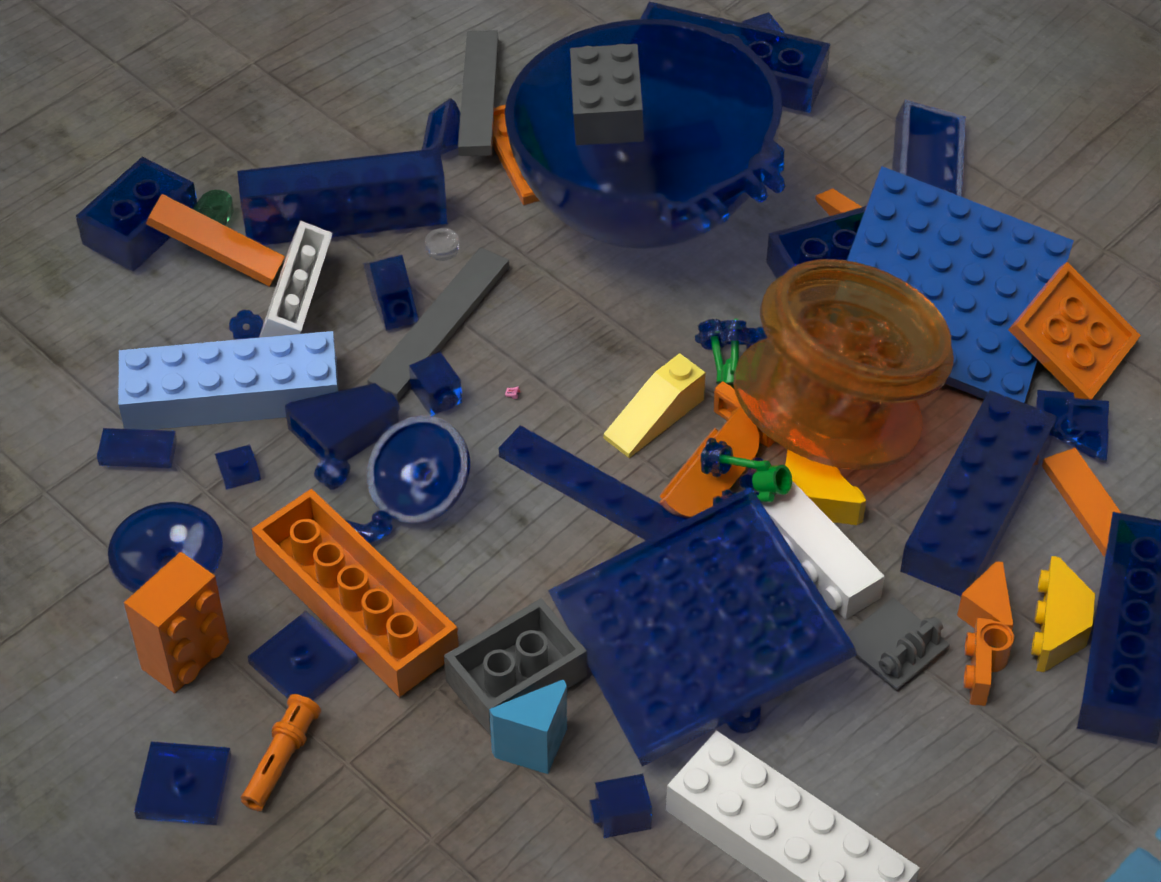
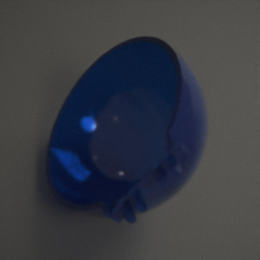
[505,19,786,249]

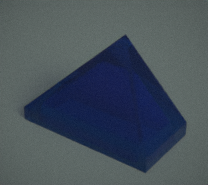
[420,98,461,161]

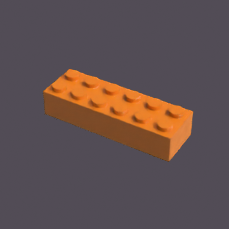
[251,488,459,697]

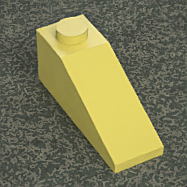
[603,353,706,458]

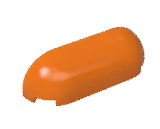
[659,405,759,518]

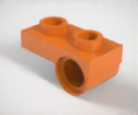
[963,618,1014,706]

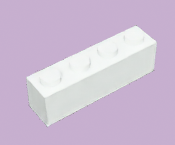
[259,221,333,338]
[752,481,885,620]

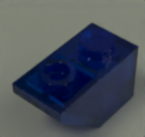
[363,255,419,331]

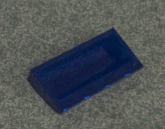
[892,99,966,197]

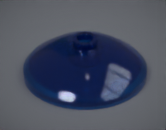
[367,415,470,524]
[108,502,224,593]

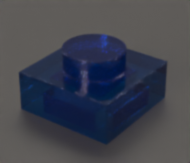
[215,444,261,490]

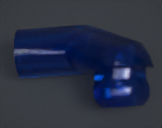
[344,510,393,543]

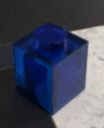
[409,352,462,416]
[589,774,652,838]

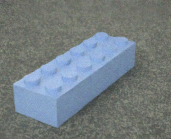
[118,331,340,432]

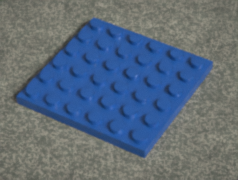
[819,166,1074,412]

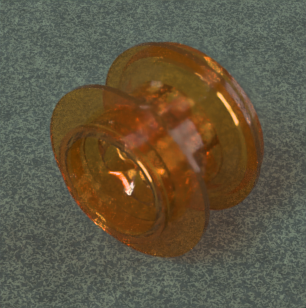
[733,259,954,470]

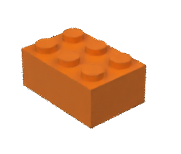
[124,552,229,694]

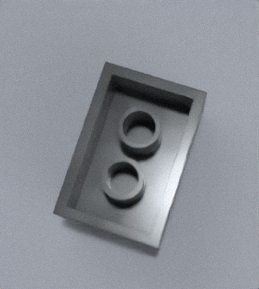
[570,44,644,146]
[444,598,587,736]

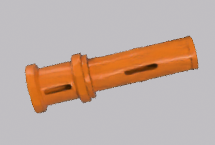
[241,694,321,811]

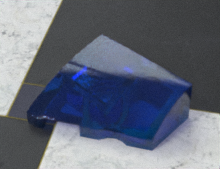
[1035,390,1109,463]

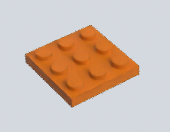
[1008,262,1141,405]

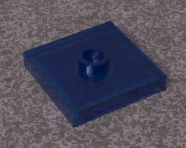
[248,611,359,700]
[134,741,231,825]

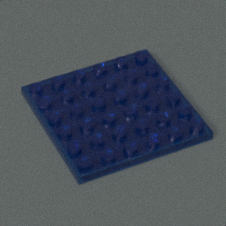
[548,487,857,767]

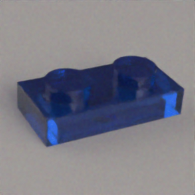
[97,428,177,468]

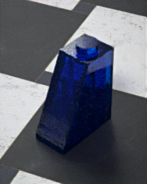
[285,383,400,471]

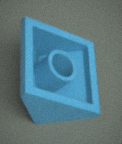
[489,680,567,774]

